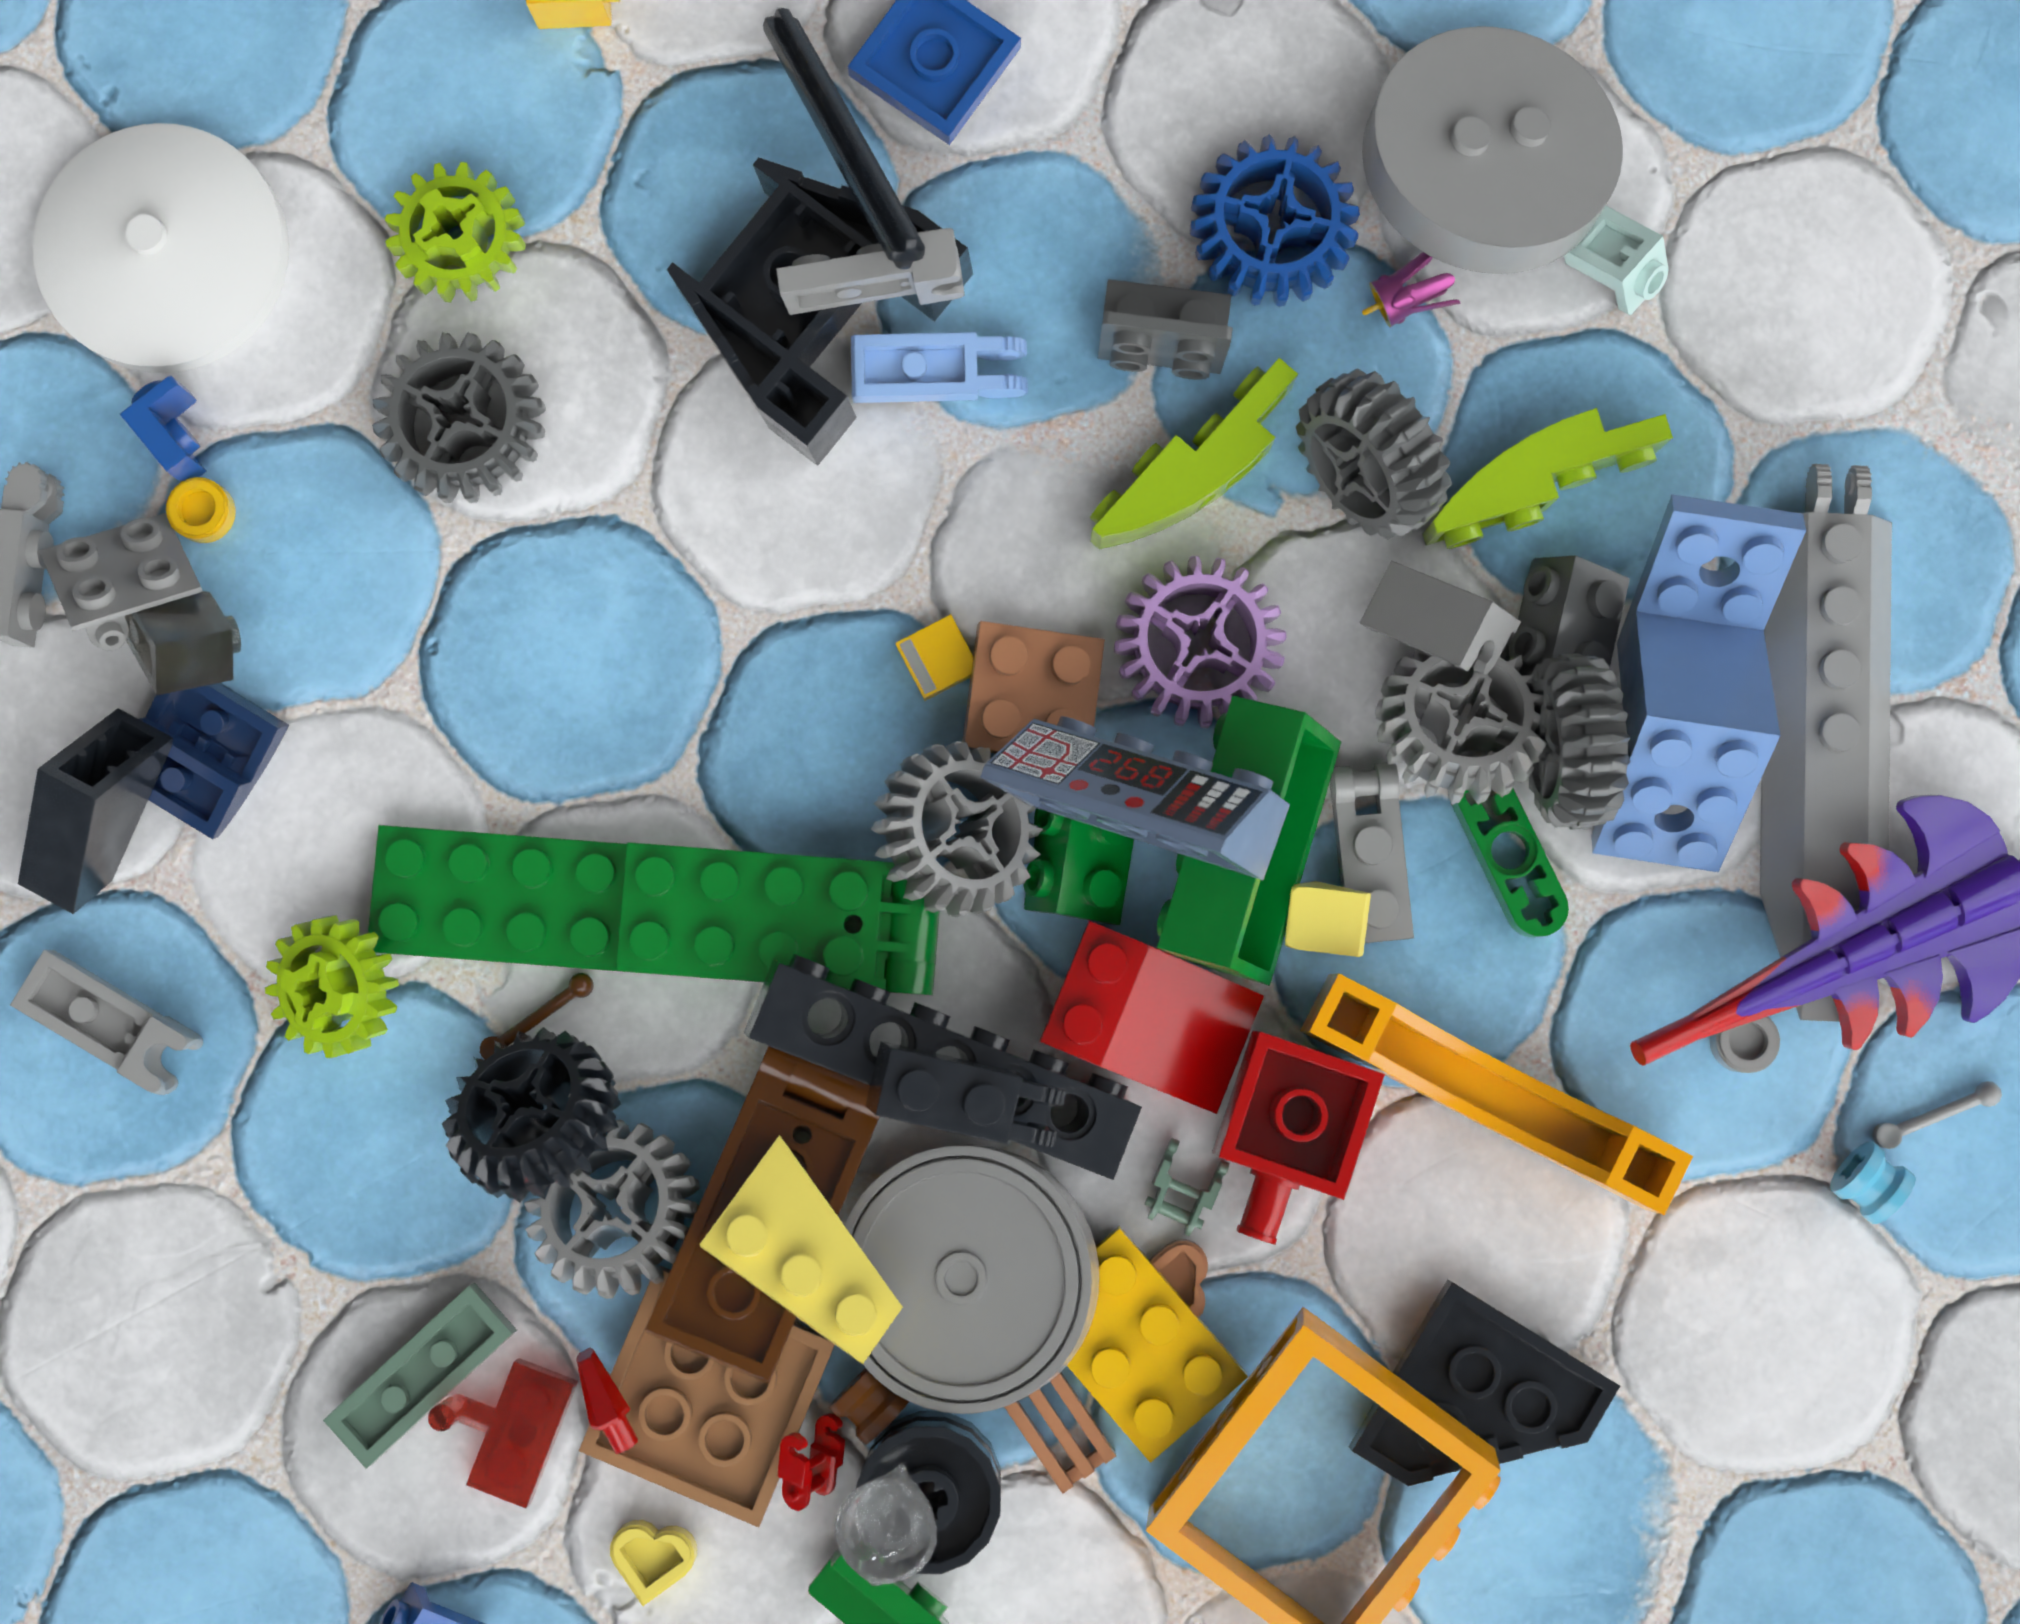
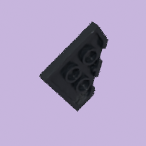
[1348,1279,1620,1486]

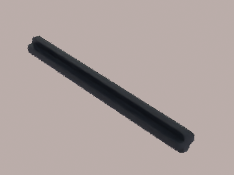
[763,8,925,270]

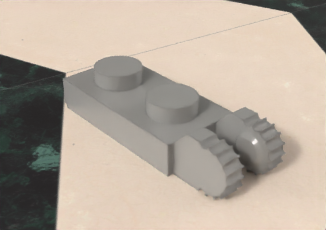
[0,462,65,648]

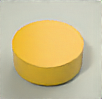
[166,477,236,543]

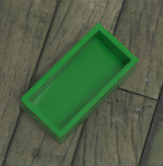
[1157,696,1341,986]

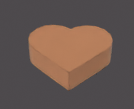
[1149,1239,1208,1318]

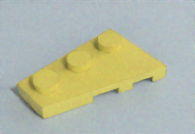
[699,1135,903,1365]

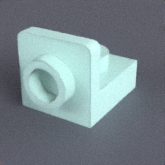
[1564,206,1668,315]

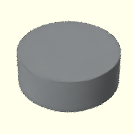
[1709,1017,1780,1073]

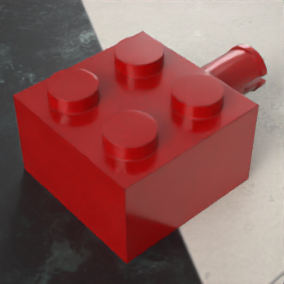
[1212,1031,1385,1245]

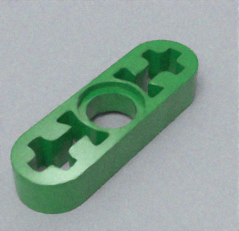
[1450,788,1569,937]

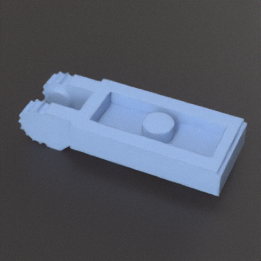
[851,332,1028,403]

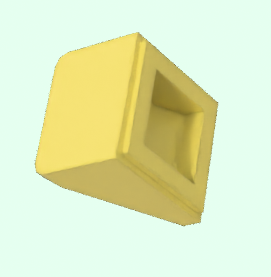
[1285,881,1371,957]

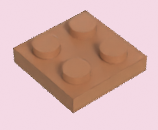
[962,621,1105,754]

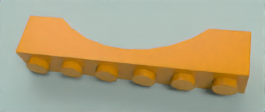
[1300,973,1693,1215]

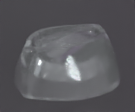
[835,1465,937,1586]

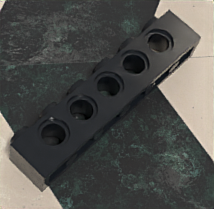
[744,954,1142,1180]

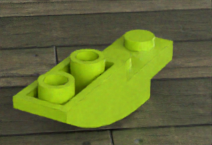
[1090,358,1298,550]
[1422,408,1673,549]

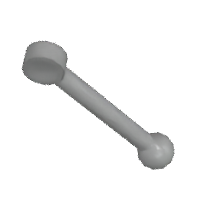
[1872,1081,2002,1149]

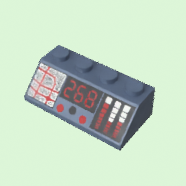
[980,716,1290,880]

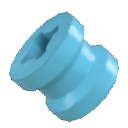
[1830,1141,1916,1224]

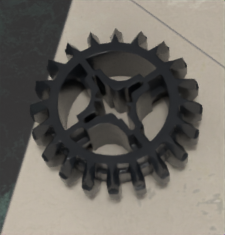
[442,1027,621,1202]

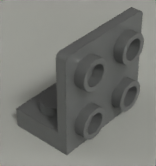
[1098,279,1233,380]

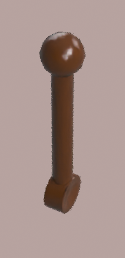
[479,973,594,1060]

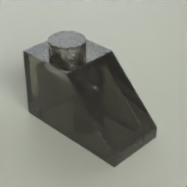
[125,590,241,695]

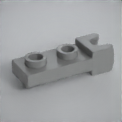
[776,228,965,315]
[10,950,203,1095]

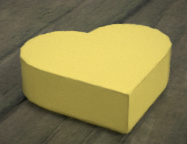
[610,1520,697,1606]

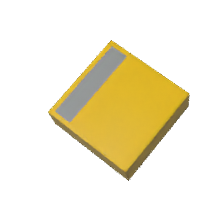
[895,614,974,701]

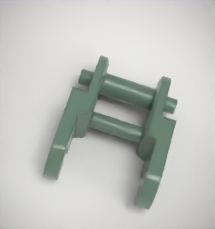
[1144,1138,1230,1237]

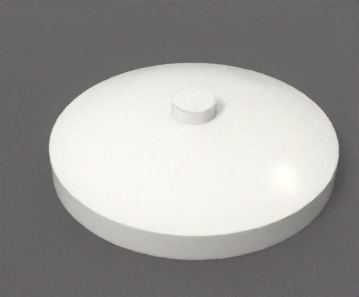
[32,123,289,373]

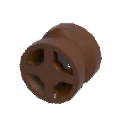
[828,1368,909,1445]

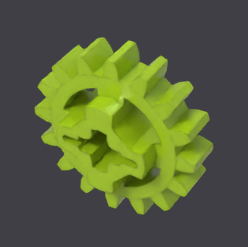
[385,162,526,303]
[265,915,399,1058]

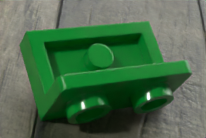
[1023,808,1134,925]
[808,1537,949,1624]

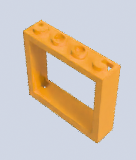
[1146,1307,1501,1624]

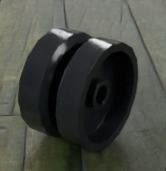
[856,1411,1001,1574]

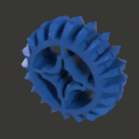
[1189,134,1360,308]

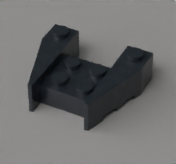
[666,157,973,466]

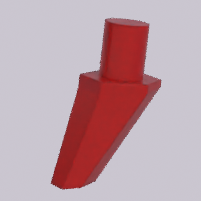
[576,1347,639,1454]

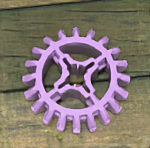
[1114,556,1286,728]

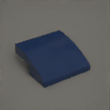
[140,661,289,840]

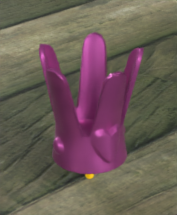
[1362,252,1461,327]

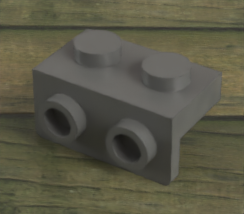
[1508,555,1630,676]

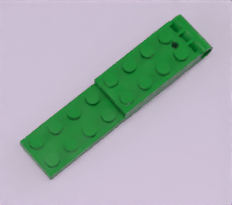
[368,825,940,996]

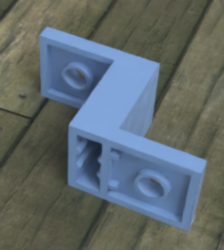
[1591,494,1806,872]

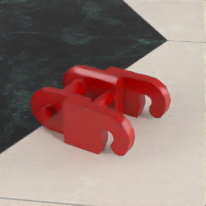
[777,1413,845,1511]

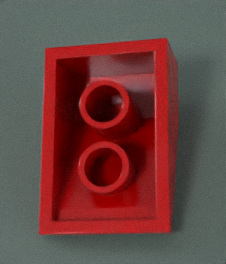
[1039,921,1264,1114]

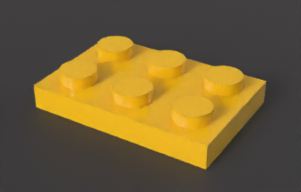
[1067,1225,1248,1463]

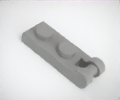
[1330,762,1414,943]

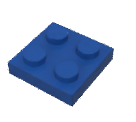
[847,0,1021,145]

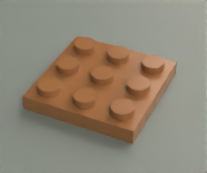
[579,1265,835,1528]

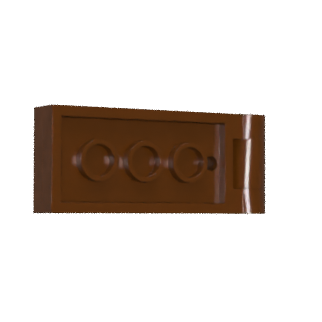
[645,1046,880,1384]

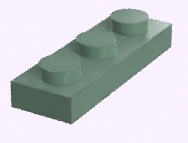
[323,1283,517,1469]

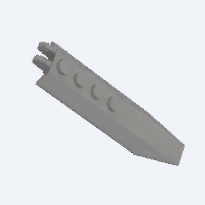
[1760,464,1892,1022]

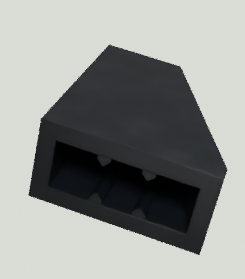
[18,708,173,914]

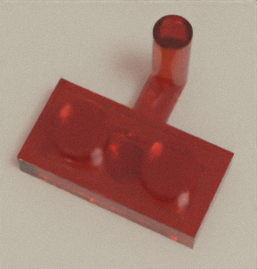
[428,1358,578,1508]

